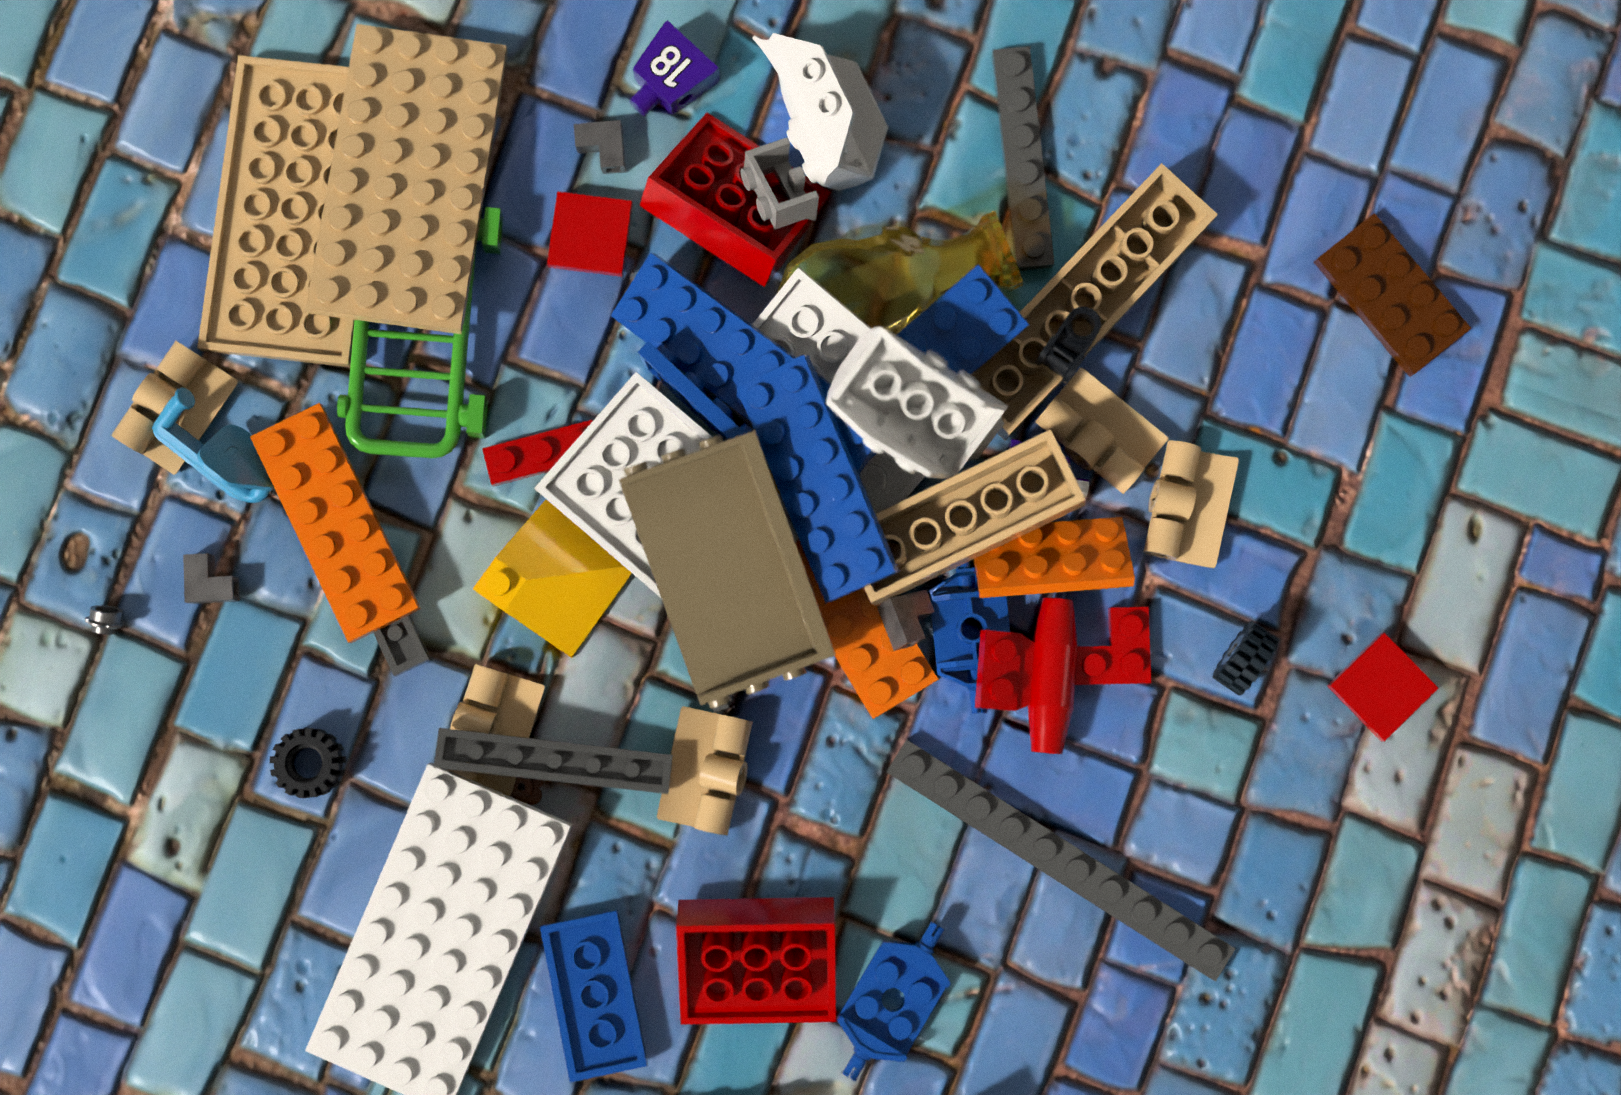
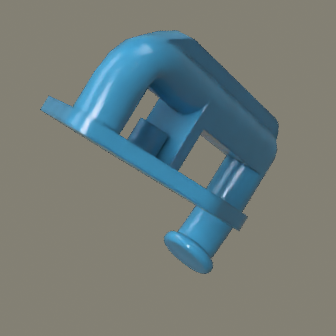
[152,387,274,503]

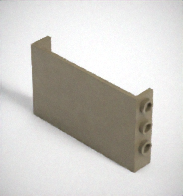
[619,431,835,708]

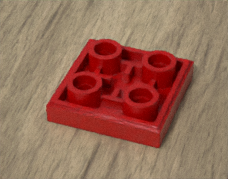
[547,191,633,277]
[1327,633,1439,741]

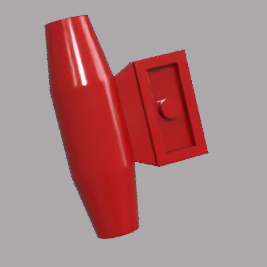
[975,598,1078,754]

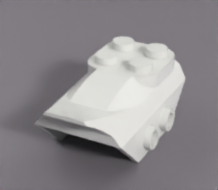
[753,33,888,191]
[826,327,1008,479]

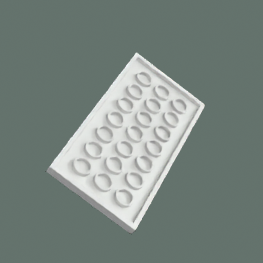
[305,762,573,1095]

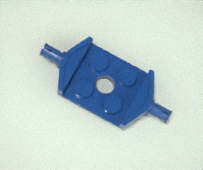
[837,921,951,1081]

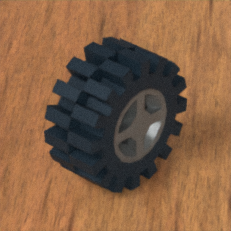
[1212,621,1279,696]

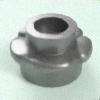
[85,605,125,635]

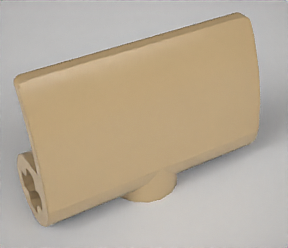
[111,340,238,475]
[1035,368,1168,494]
[1143,440,1239,568]
[447,664,545,796]
[657,706,753,836]

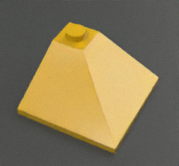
[473,500,633,658]

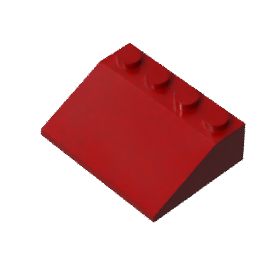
[639,112,831,287]
[676,897,836,1025]

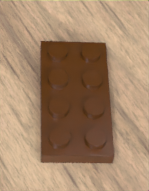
[1314,213,1471,377]

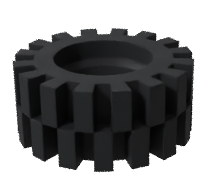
[269,728,347,798]

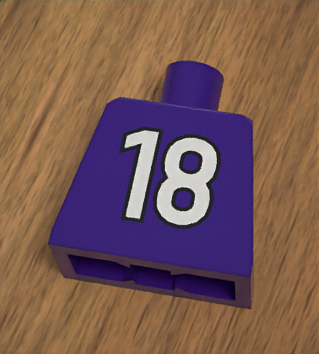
[629,20,720,116]

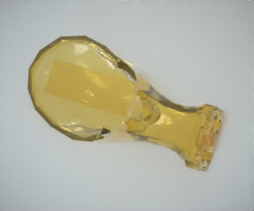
[777,211,1023,336]

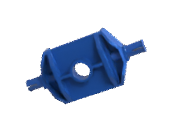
[928,561,1010,714]

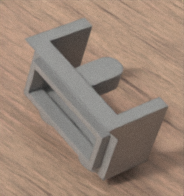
[741,137,819,230]

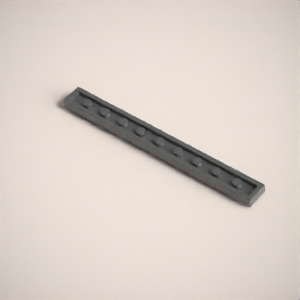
[886,739,1236,982]

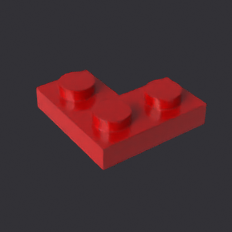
[1075,607,1151,685]

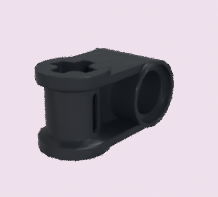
[1034,307,1101,385]

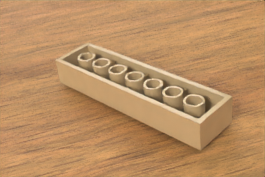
[971,163,1218,441]

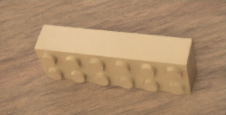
[864,429,1086,606]

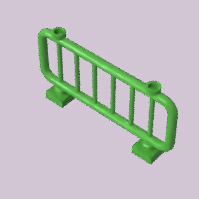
[337,207,503,458]

